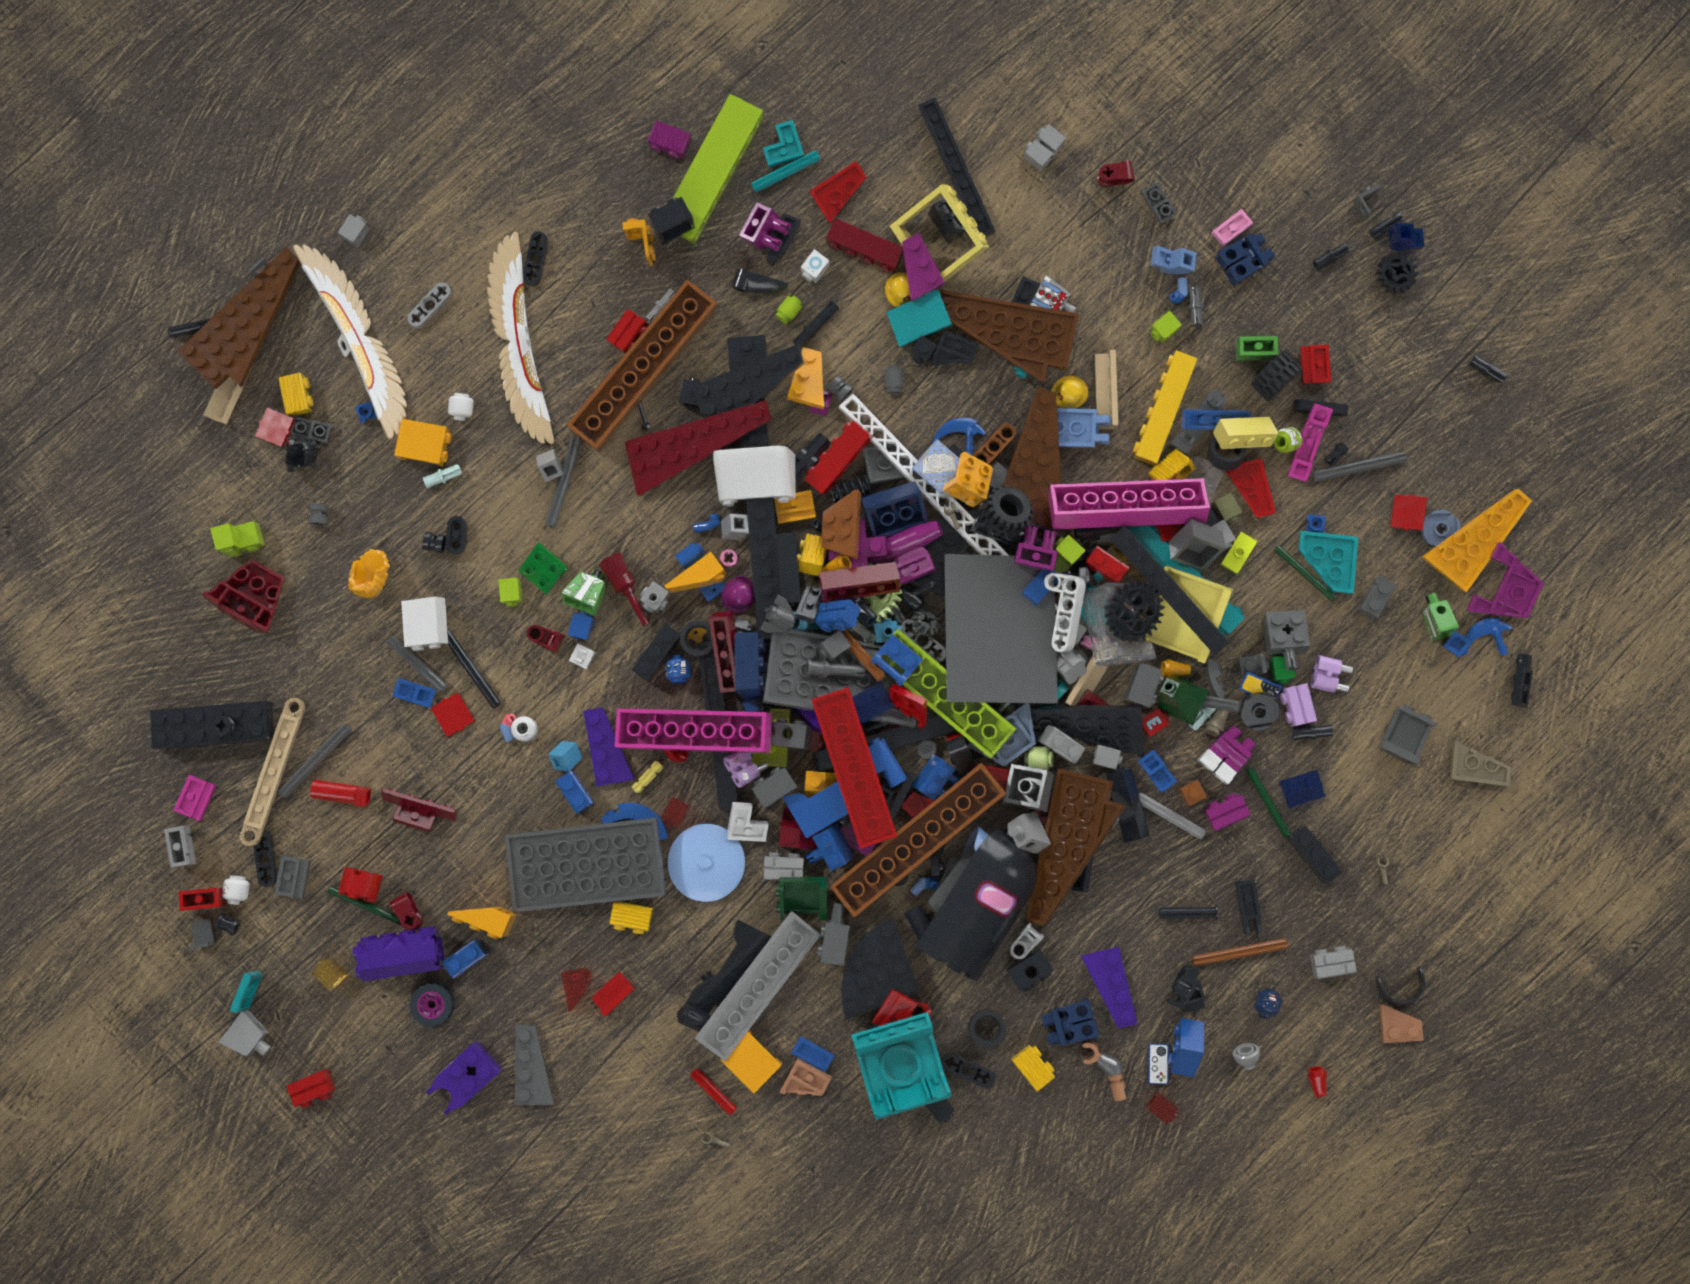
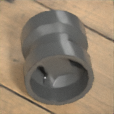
[827,375,854,402]
[308,503,329,525]

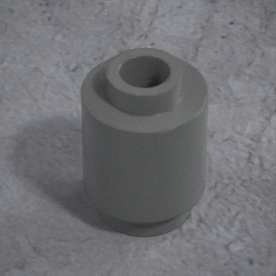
[884,365,903,394]

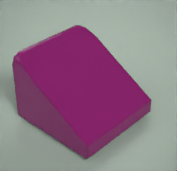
[809,391,833,416]

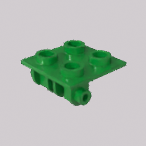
[518,542,568,595]

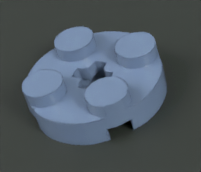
[1421,510,1461,547]

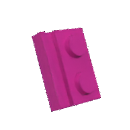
[173,775,217,821]

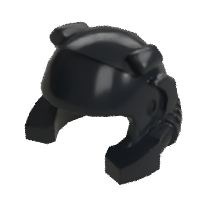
[285,433,317,472]

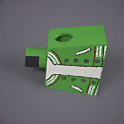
[562,569,605,617]
[1423,593,1459,642]

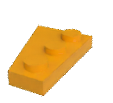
[787,347,824,410]

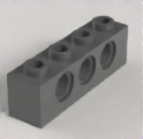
[771,718,812,750]

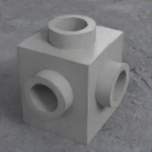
[640,581,670,613]

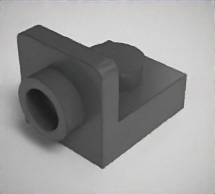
[1238,654,1269,678]

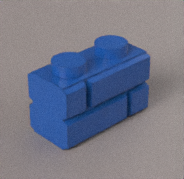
[814,599,861,632]
[555,771,595,814]
[442,939,489,978]

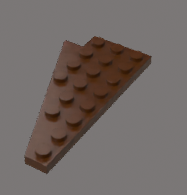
[177,247,300,389]
[931,289,1079,384]
[1001,387,1064,540]
[1026,769,1126,925]

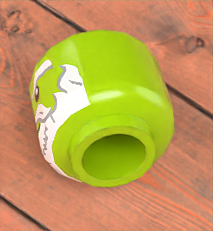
[1273,427,1302,453]

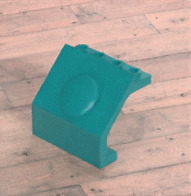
[852,1012,952,1120]

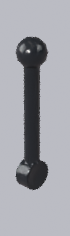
[638,402,650,430]

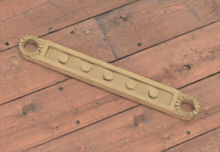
[239,698,305,846]

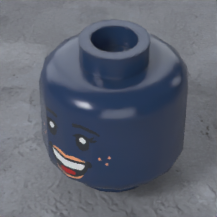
[1254,988,1282,1019]

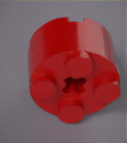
[338,867,383,903]

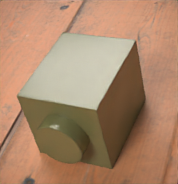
[1211,492,1242,524]

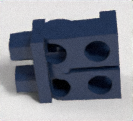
[1215,233,1275,288]
[1041,998,1099,1046]

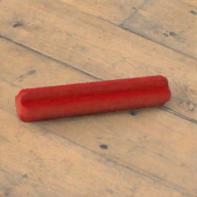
[690,1068,737,1115]

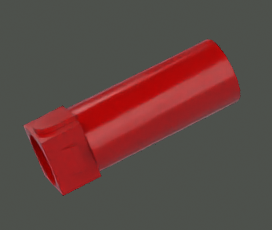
[310,779,372,807]

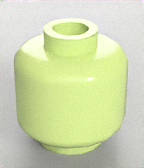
[1024,746,1054,770]

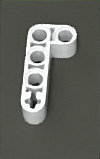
[1044,573,1086,652]

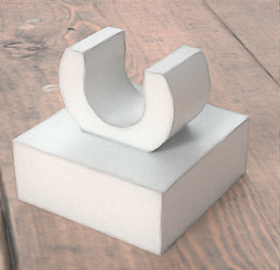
[569,644,596,669]

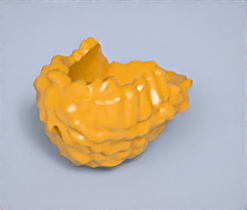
[348,549,390,598]

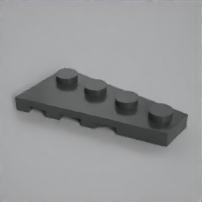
[927,839,976,914]
[515,1025,555,1105]

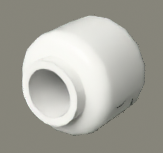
[448,393,474,421]
[511,716,538,742]
[222,876,250,905]

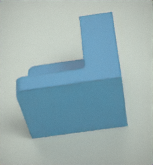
[548,741,582,772]

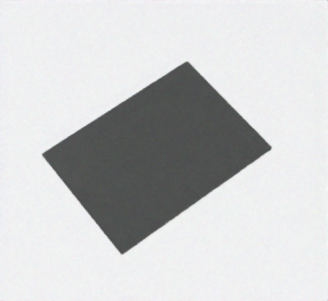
[945,554,1058,703]

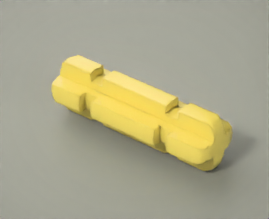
[632,761,663,794]

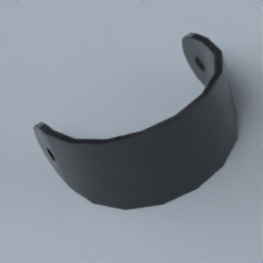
[1375,966,1426,1009]

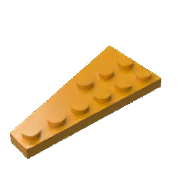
[1421,489,1532,592]

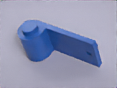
[675,542,725,602]

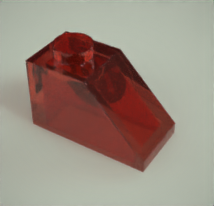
[561,966,592,1011]

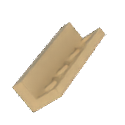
[1094,350,1118,430]
[203,370,251,424]
[1063,637,1119,705]

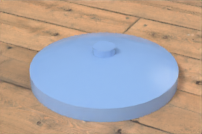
[668,824,745,902]

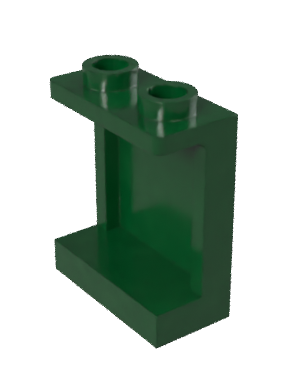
[776,877,827,920]

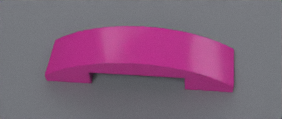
[1288,403,1333,482]

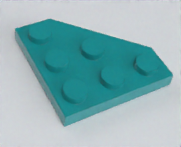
[1298,531,1358,594]

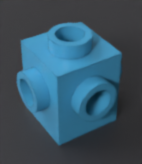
[873,618,902,644]

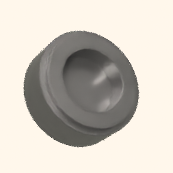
[917,740,937,759]

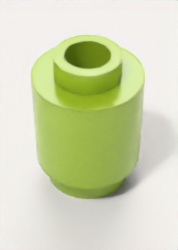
[775,296,802,325]

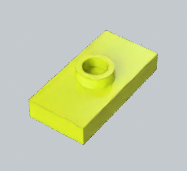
[1220,532,1257,574]

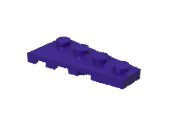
[583,707,635,787]
[1080,947,1137,1028]

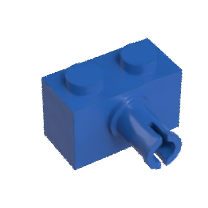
[806,823,855,871]

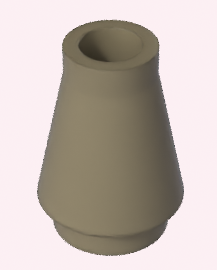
[1205,709,1229,737]

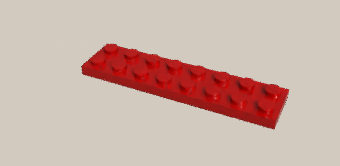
[811,687,897,849]

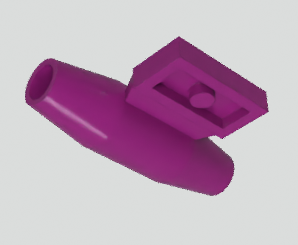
[869,520,943,585]

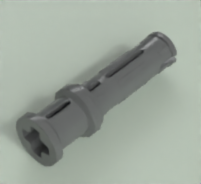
[805,659,865,678]

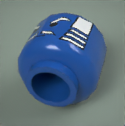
[665,655,691,684]

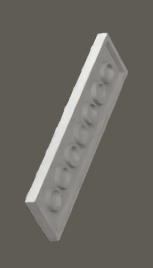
[695,911,820,1061]

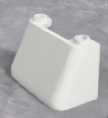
[713,446,796,507]

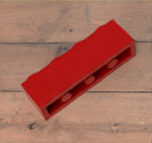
[805,420,874,495]

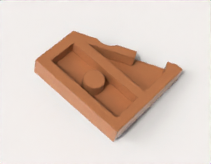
[1379,1004,1423,1043]
[780,1058,832,1096]

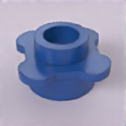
[355,401,377,423]
[1306,514,1326,533]

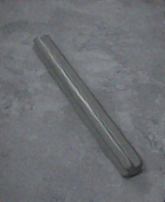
[545,437,582,528]
[1313,452,1407,482]
[278,724,352,798]

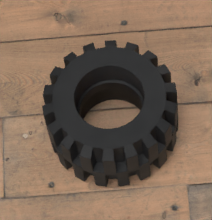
[1251,351,1302,401]
[980,485,1034,539]

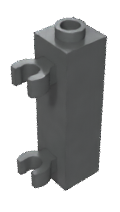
[1169,389,1227,455]

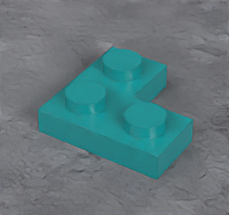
[763,120,804,168]

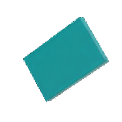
[886,289,952,347]

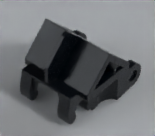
[1166,965,1206,1012]

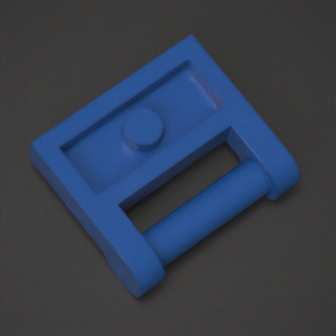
[870,634,923,686]

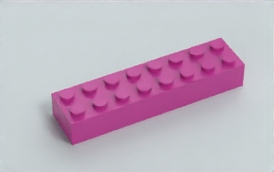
[1048,478,1210,529]
[615,708,772,754]

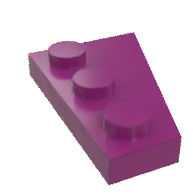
[902,233,946,302]

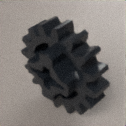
[1375,252,1419,294]

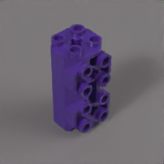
[353,926,444,982]

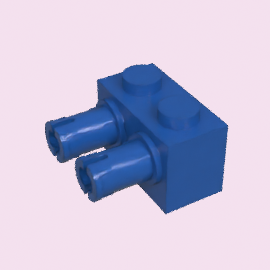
[911,754,961,800]

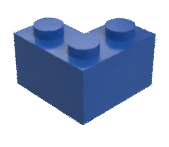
[1168,1018,1204,1077]

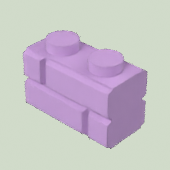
[1280,683,1317,727]

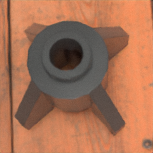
[760,595,796,633]

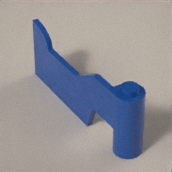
[783,737,907,838]

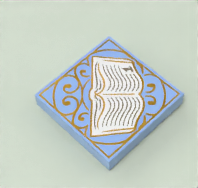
[912,440,959,494]

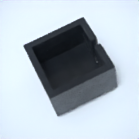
[648,196,696,245]

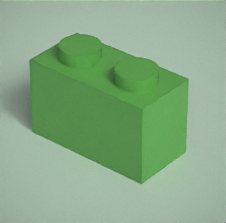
[1235,336,1278,361]

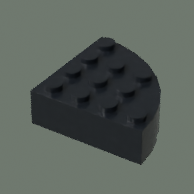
[841,917,920,1019]

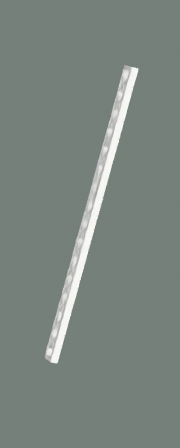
[839,394,1058,621]

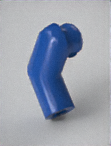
[693,514,721,533]

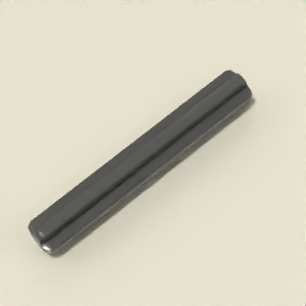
[387,636,448,693]

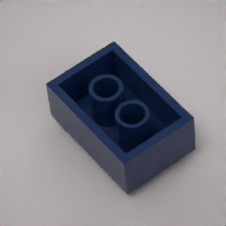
[861,481,928,537]
[735,632,768,699]

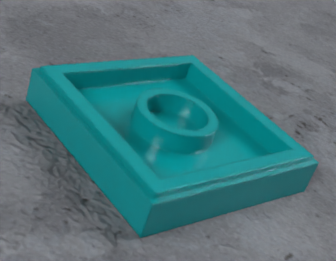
[230,971,263,1013]

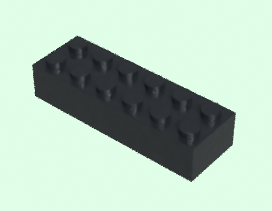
[150,701,274,750]

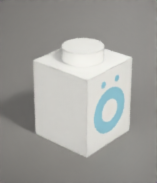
[801,249,830,283]

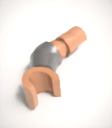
[1082,1040,1126,1101]

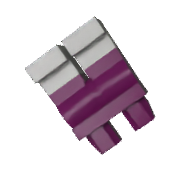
[1197,726,1256,785]

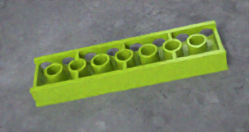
[673,94,763,245]
[877,629,1017,758]

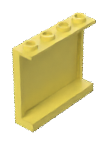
[1139,566,1233,664]

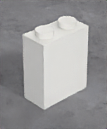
[401,597,448,651]

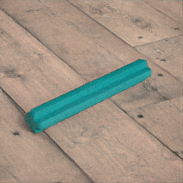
[751,151,820,192]

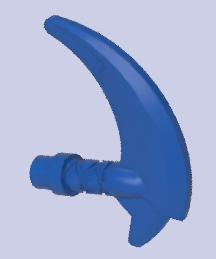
[932,418,986,456]
[1463,618,1512,656]

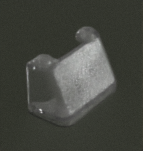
[1083,583,1156,666]

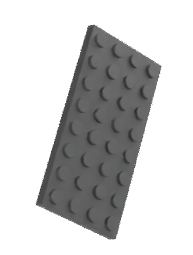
[762,629,916,728]
[505,817,666,912]

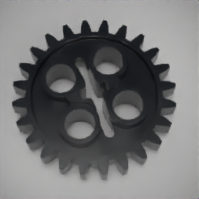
[1104,580,1165,643]

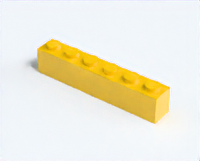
[1132,350,1198,466]

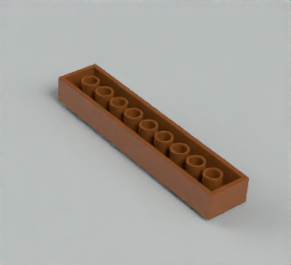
[567,279,718,453]
[830,763,1007,917]

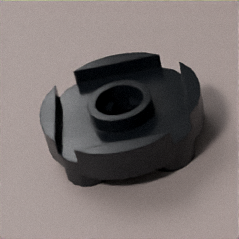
[1239,692,1280,731]

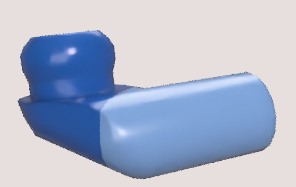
[1169,278,1188,304]
[910,877,939,896]

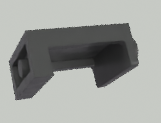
[1377,705,1436,765]

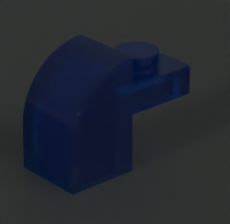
[1388,223,1424,251]

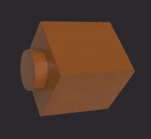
[1177,780,1207,806]

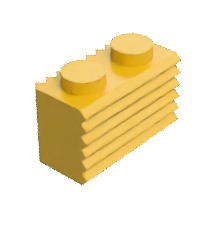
[278,373,314,417]
[1149,449,1196,480]
[797,533,827,576]
[609,901,654,934]
[1011,1045,1055,1092]

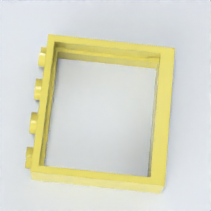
[890,184,989,282]

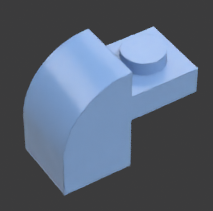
[1151,246,1197,274]

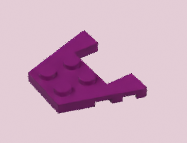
[1466,542,1544,618]

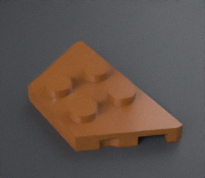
[821,489,861,560]

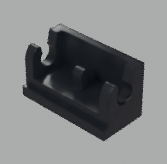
[928,198,965,244]

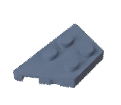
[968,703,1036,766]

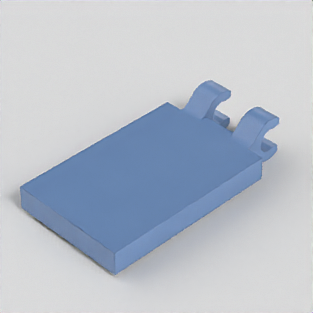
[1057,408,1111,448]

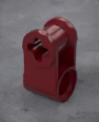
[1097,160,1135,187]
[526,625,565,653]
[390,892,423,930]

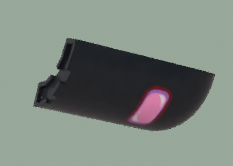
[916,829,1037,981]

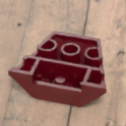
[202,559,285,634]

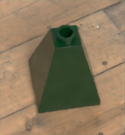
[1158,677,1210,725]

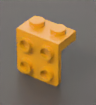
[622,218,656,266]
[943,452,993,507]

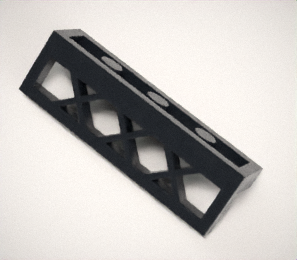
[970,503,1052,548]

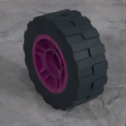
[409,982,455,1027]

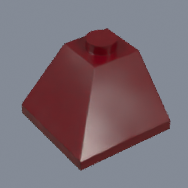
[779,808,819,850]

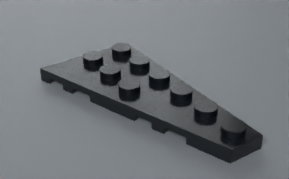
[692,344,805,418]
[908,499,984,597]
[1030,705,1144,758]

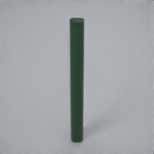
[1274,544,1336,601]
[1246,766,1291,838]
[327,886,400,924]

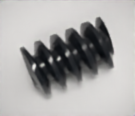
[830,475,872,504]

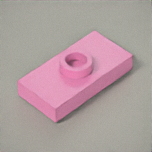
[1211,209,1253,248]

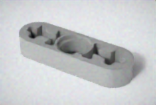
[408,283,452,329]
[901,619,946,663]

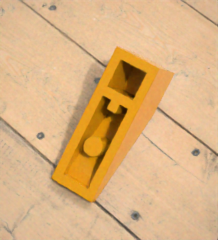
[664,552,727,593]

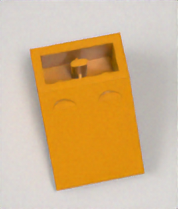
[447,907,517,939]

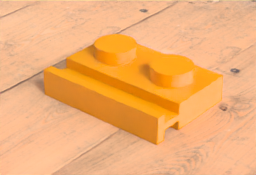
[774,490,816,525]

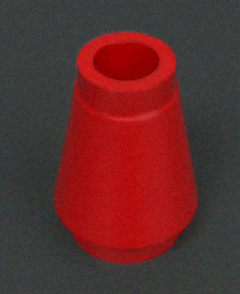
[1307,1066,1327,1097]

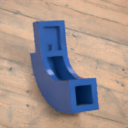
[601,803,669,841]

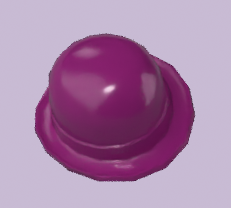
[721,576,755,613]

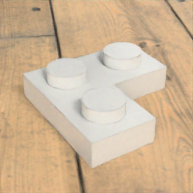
[727,802,768,842]

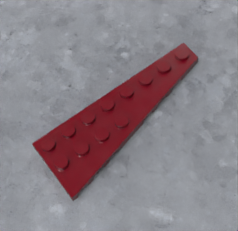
[624,401,772,496]

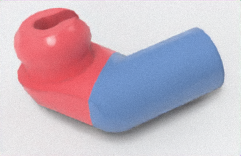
[500,713,516,743]

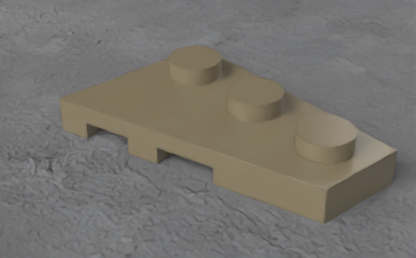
[1449,741,1511,787]

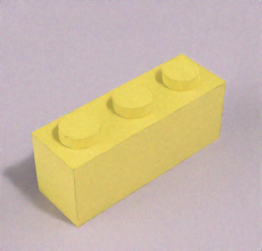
[1213,417,1279,449]

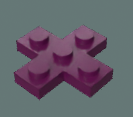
[829,519,887,568]

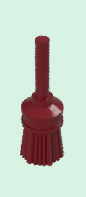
[599,553,650,627]

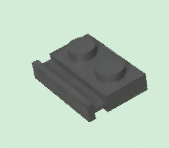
[274,856,311,899]

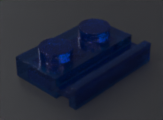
[852,682,895,725]
[1279,770,1326,808]

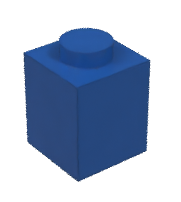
[568,611,595,642]

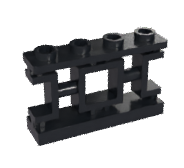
[840,768,916,845]

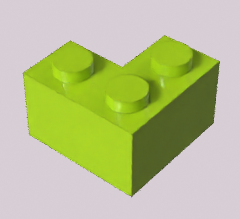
[210,521,265,557]
[1053,535,1086,573]

